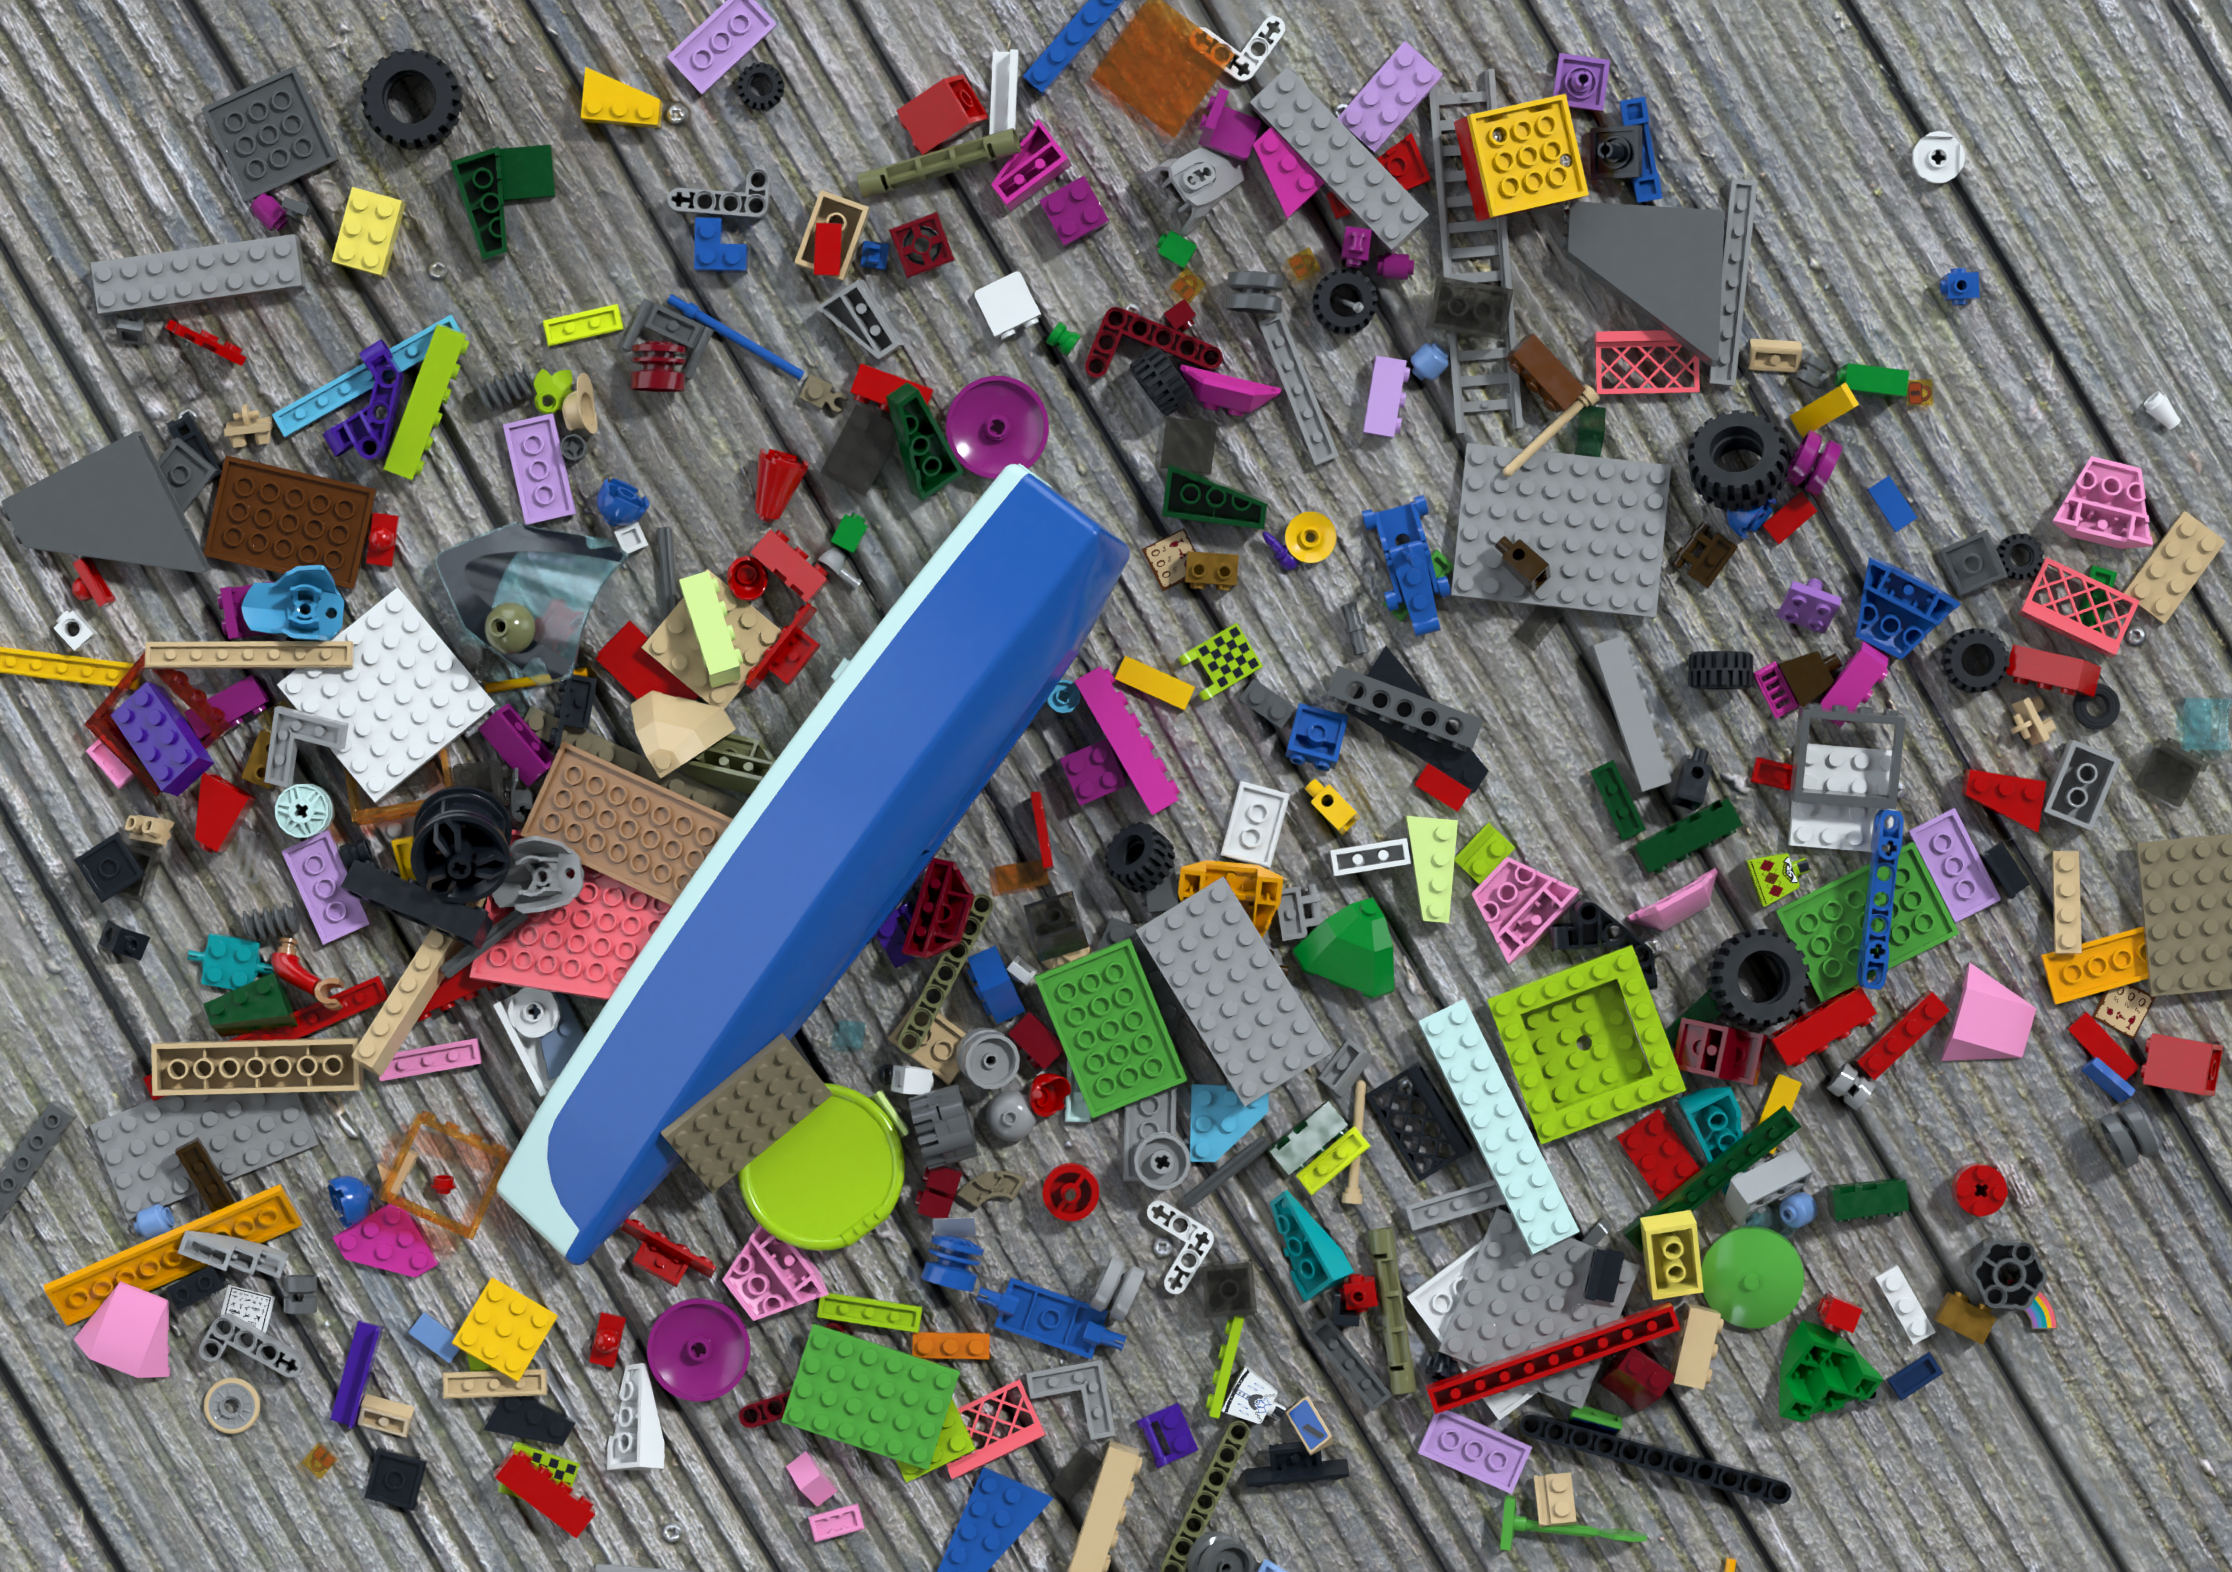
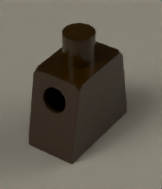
[1495,536,1551,594]
[1777,651,1842,708]

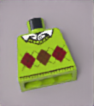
[1744,853,1810,907]

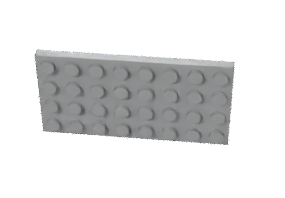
[1136,876,1333,1107]
[90,1092,320,1220]

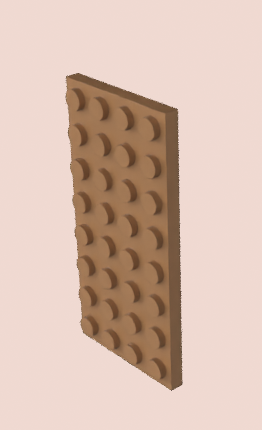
[520,741,733,906]

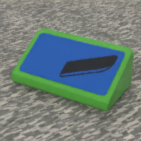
[1568,1405,1623,1434]

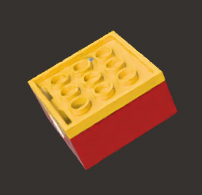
[1454,94,1589,222]

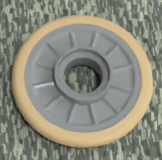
[204,1378,260,1434]

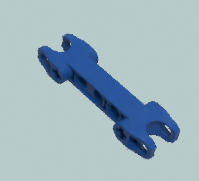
[1856,809,1904,990]

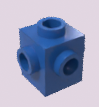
[1940,268,1980,306]

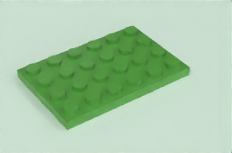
[1775,842,1959,1002]
[1034,938,1188,1118]
[781,1323,960,1470]

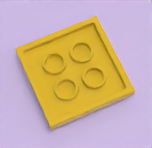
[452,1277,558,1383]

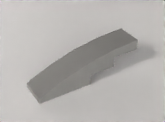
[178,1230,289,1279]

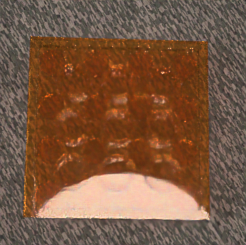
[1092,0,1236,138]

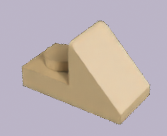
[377,1149,420,1201]

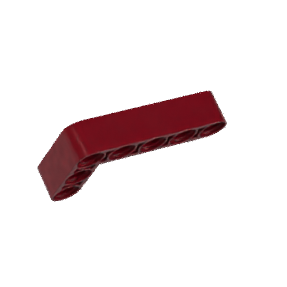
[1085,307,1223,379]
[739,1321,845,1428]

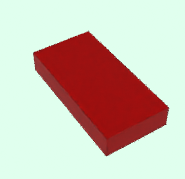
[814,223,842,276]
[1761,492,1818,545]
[1414,763,1472,812]

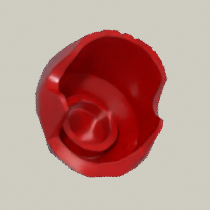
[727,556,768,601]
[1028,1073,1071,1117]

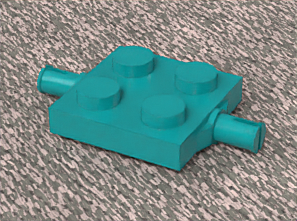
[187,933,275,990]

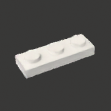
[1874,1264,1935,1345]

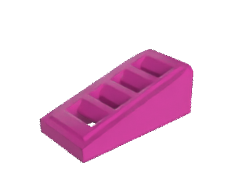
[1753,661,1798,719]

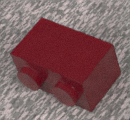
[1008,1011,1064,1070]
[914,1166,963,1219]

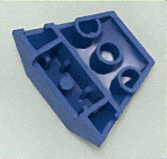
[1855,557,1961,660]

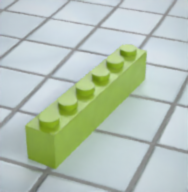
[383,323,470,480]

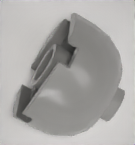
[986,1090,1037,1141]

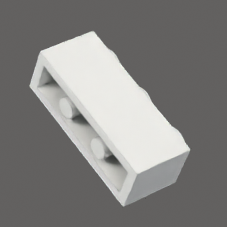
[1329,838,1411,876]

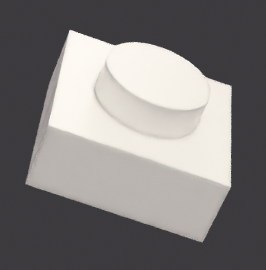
[614,522,648,555]
[1006,955,1037,985]

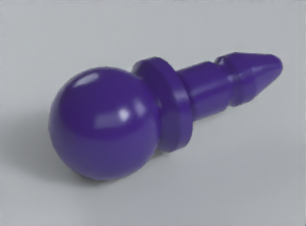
[1262,532,1299,571]

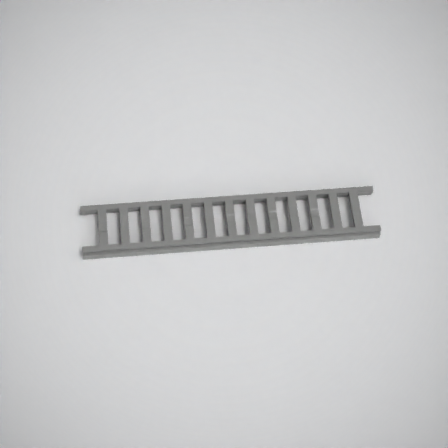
[1429,69,1523,434]

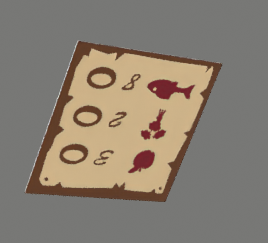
[1142,528,1196,591]
[2092,984,2156,1039]

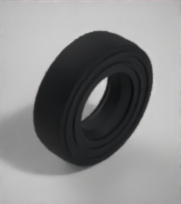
[2073,683,2120,729]

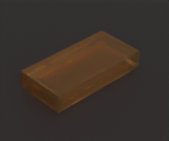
[995,859,1049,892]

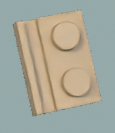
[1533,1472,1577,1528]

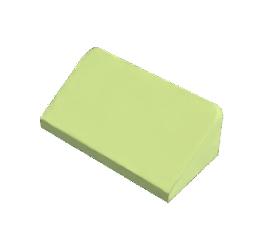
[869,1090,910,1139]

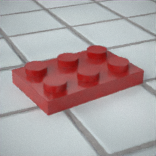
[1616,1108,1700,1201]

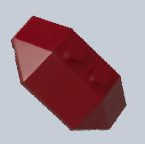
[902,858,975,959]

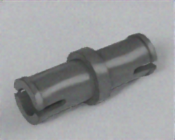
[1341,602,1370,656]

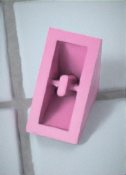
[786,1450,838,1507]

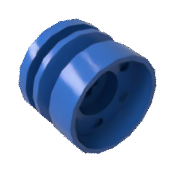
[921,1235,984,1292]

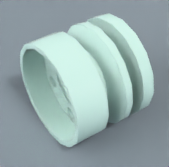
[275,784,335,838]

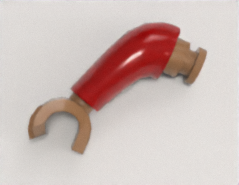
[271,938,344,1011]

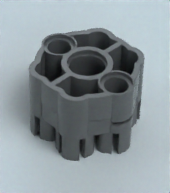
[908,1084,979,1170]
[1966,1237,2048,1310]

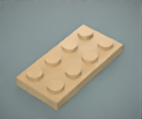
[2123,511,2226,624]

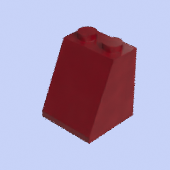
[1598,1346,1675,1412]

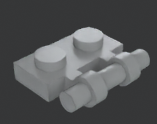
[1277,883,1326,941]

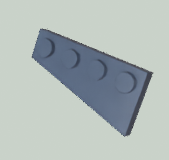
[532,992,585,1081]

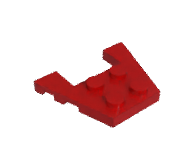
[164,318,247,366]

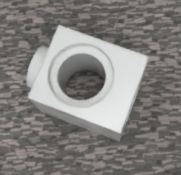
[54,611,98,651]
[891,1065,933,1095]

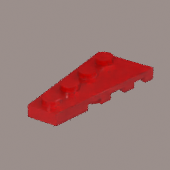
[1326,132,1431,220]

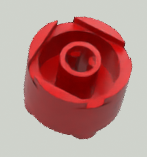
[1951,1163,2008,1217]

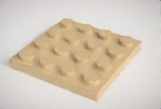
[641,569,781,709]

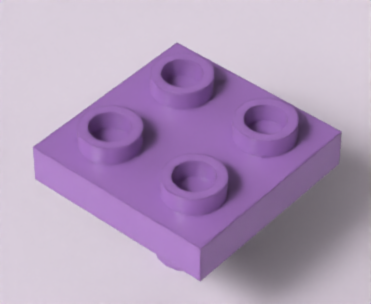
[1553,53,1610,112]
[1776,579,1842,634]

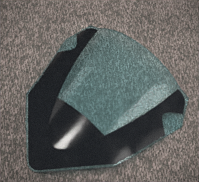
[435,522,629,687]

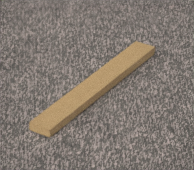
[145,641,354,669]

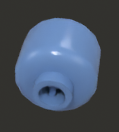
[1411,342,1449,380]
[1779,1192,1818,1228]
[134,1204,175,1241]

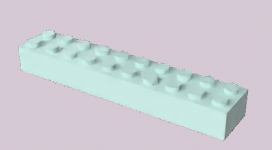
[1418,999,1580,1255]

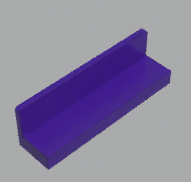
[330,1320,384,1429]

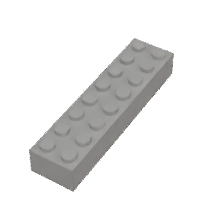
[1250,67,1429,255]
[91,234,307,316]

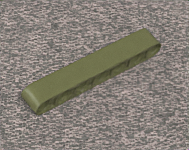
[898,893,993,1054]
[1160,1418,1250,1572]

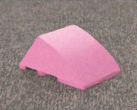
[2052,456,2153,549]
[1472,857,1580,965]
[1626,868,1718,932]
[1941,962,2037,1061]
[722,1224,829,1321]
[74,1281,170,1378]

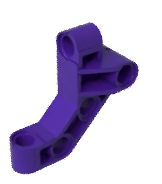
[322,339,404,461]

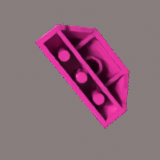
[1180,364,1281,417]

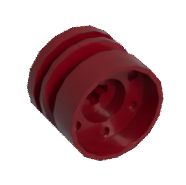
[631,341,686,392]

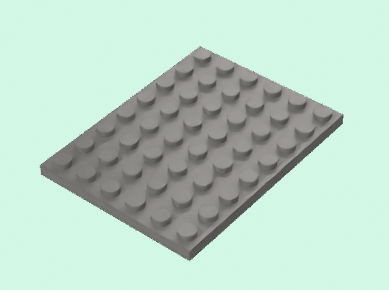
[1451,443,1671,619]

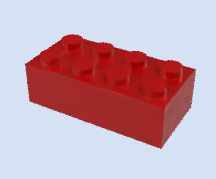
[1767,985,1877,1067]

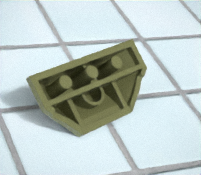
[678,733,776,793]

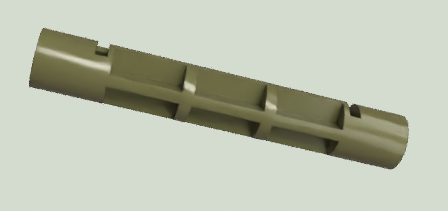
[857,128,1021,198]
[1368,1227,1417,1394]

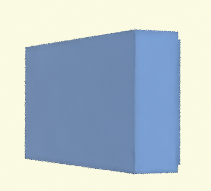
[408,1311,460,1363]

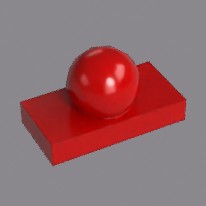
[366,512,400,567]
[72,557,116,607]
[589,1311,627,1368]

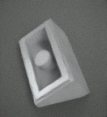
[1317,1038,1373,1097]

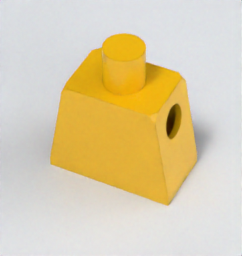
[1305,778,1361,835]

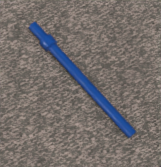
[667,294,805,380]

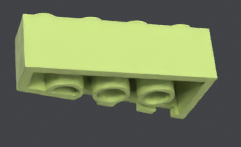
[679,571,743,688]
[1405,816,1458,923]

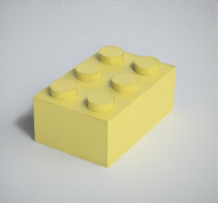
[332,187,406,278]
[1640,1210,1704,1300]

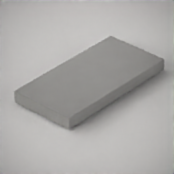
[1123,1085,1177,1182]

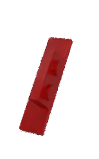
[745,603,821,691]
[621,1218,717,1288]

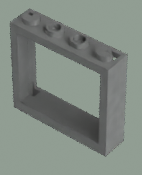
[1790,703,1906,810]

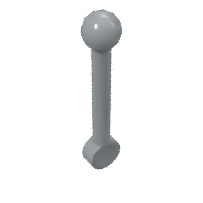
[1332,294,1364,313]

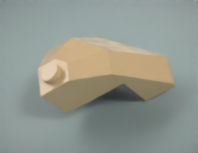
[630,690,736,779]

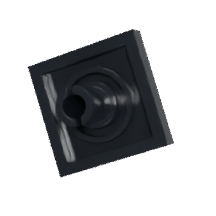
[1590,125,1642,180]

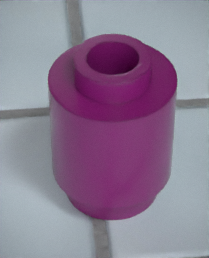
[250,193,288,231]
[1377,253,1414,280]

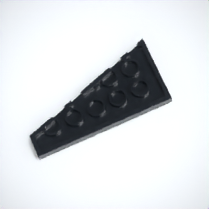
[1345,645,1489,793]

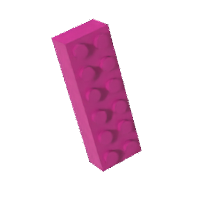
[1074,666,1180,815]

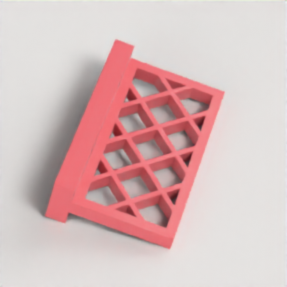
[1594,330,1700,395]
[2018,557,2140,658]
[946,1379,1047,1480]

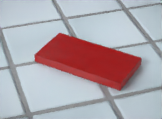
[596,620,700,701]

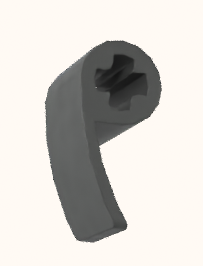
[510,767,535,822]

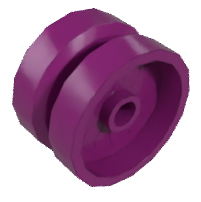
[1785,430,1843,496]

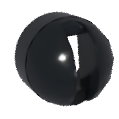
[877,1064,893,1085]

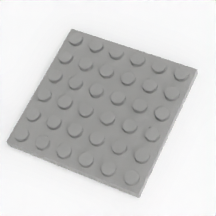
[1438,1207,1640,1409]

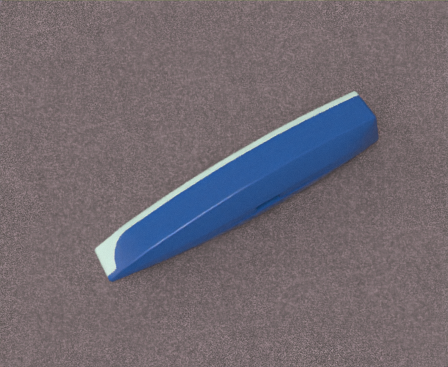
[496,463,1130,1266]

